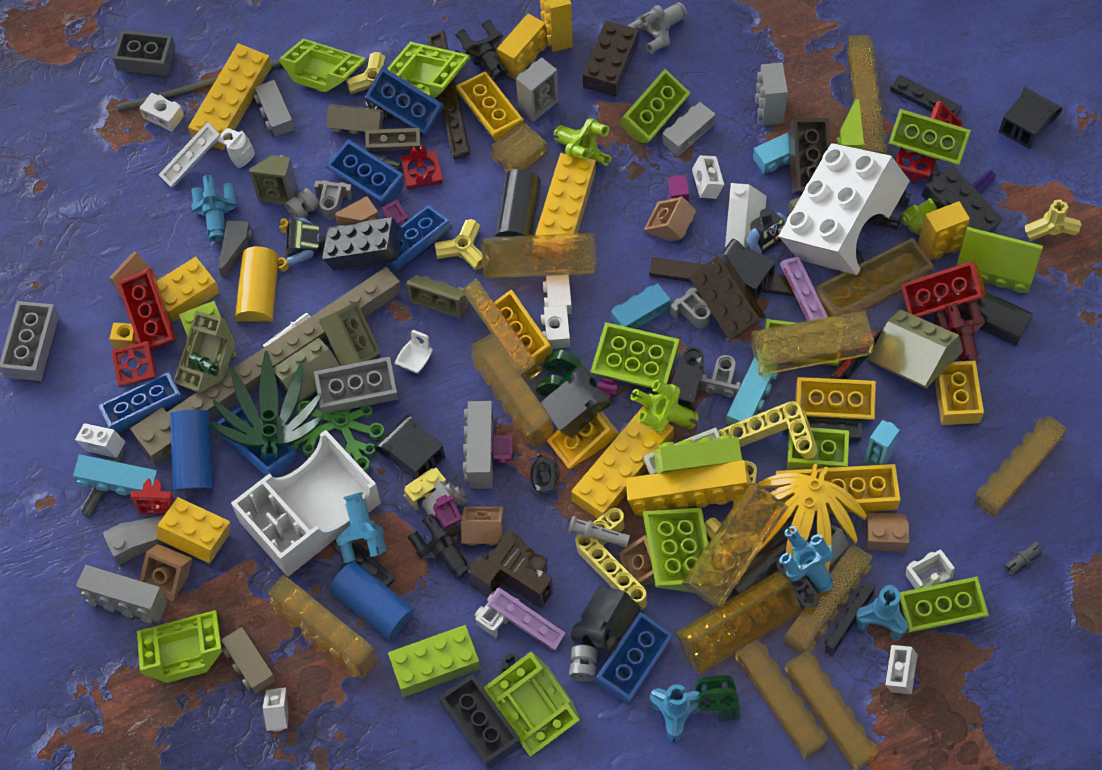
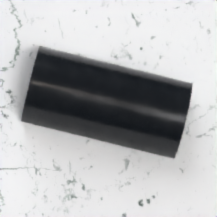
[494,169,541,244]
[947,292,1033,346]
[720,530,788,610]

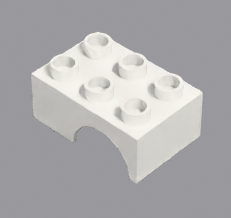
[779,143,909,275]
[231,430,381,577]

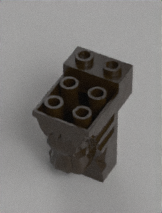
[468,529,553,609]

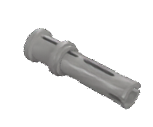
[568,516,630,548]

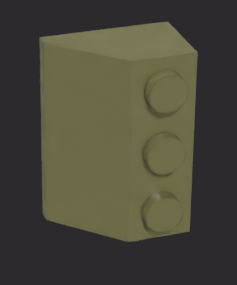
[249,155,298,205]
[406,275,470,319]
[319,302,381,366]
[273,338,340,405]

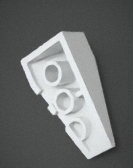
[725,183,766,248]

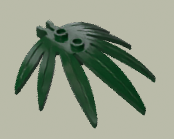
[211,351,324,459]

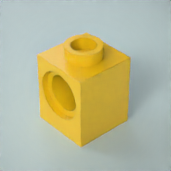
[110,323,138,348]

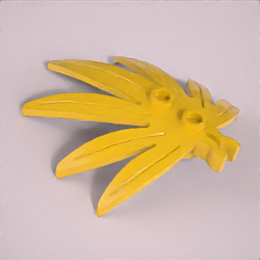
[750,464,867,581]

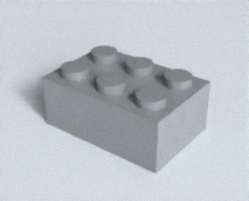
[516,58,558,122]
[755,63,788,126]

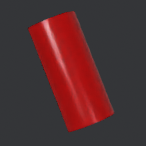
[901,261,986,318]
[117,268,177,353]

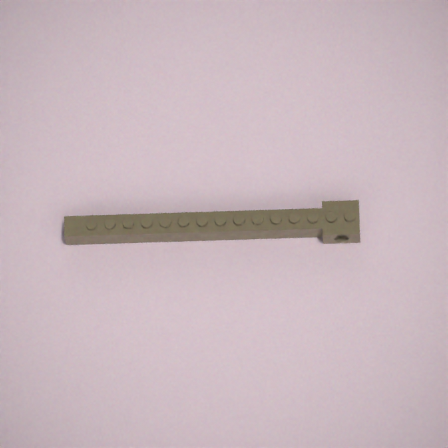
[130,267,402,466]

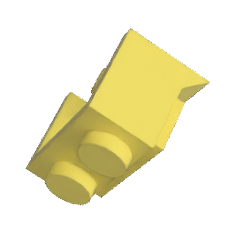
[403,468,446,511]

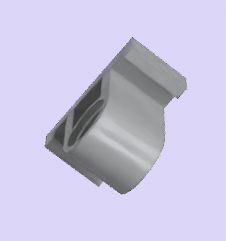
[314,180,353,220]
[671,287,711,329]
[701,355,741,398]
[422,481,467,519]

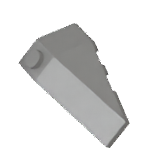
[103,515,165,565]

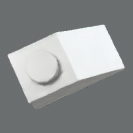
[263,687,289,732]

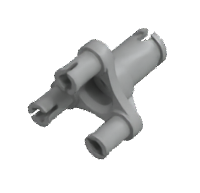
[626,2,687,54]

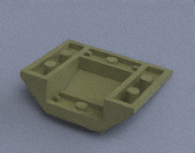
[174,311,235,392]

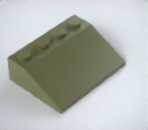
[867,309,963,388]

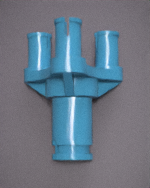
[191,175,238,242]
[336,492,387,563]
[779,526,835,592]
[856,585,908,640]
[650,684,700,742]

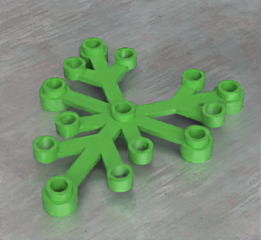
[290,401,385,472]

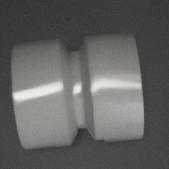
[285,188,320,219]
[569,645,598,682]

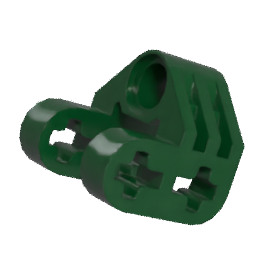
[535,350,582,397]
[695,675,740,722]

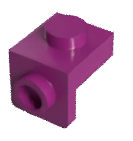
[381,200,409,226]
[492,435,513,463]
[433,495,462,528]

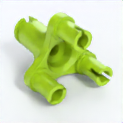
[554,118,611,166]
[631,379,698,432]

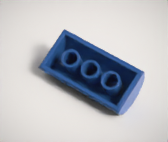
[365,66,444,135]
[326,140,405,205]
[382,205,452,273]
[98,372,183,433]
[215,407,296,478]
[170,410,213,491]
[330,561,416,642]
[595,612,674,703]

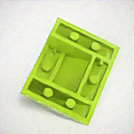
[279,39,366,92]
[387,42,470,98]
[137,610,222,683]
[483,651,580,757]

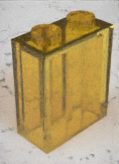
[491,121,548,172]

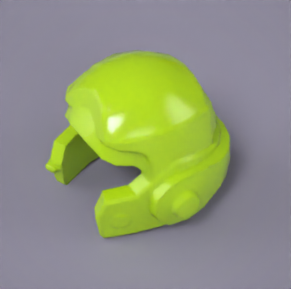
[900,198,937,235]

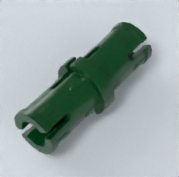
[188,352,219,376]

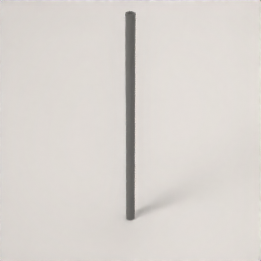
[116,59,282,112]

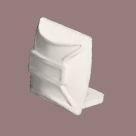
[217,128,255,169]
[394,330,433,373]

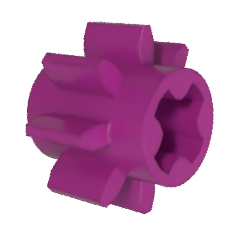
[597,377,618,400]

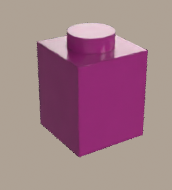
[667,175,689,203]

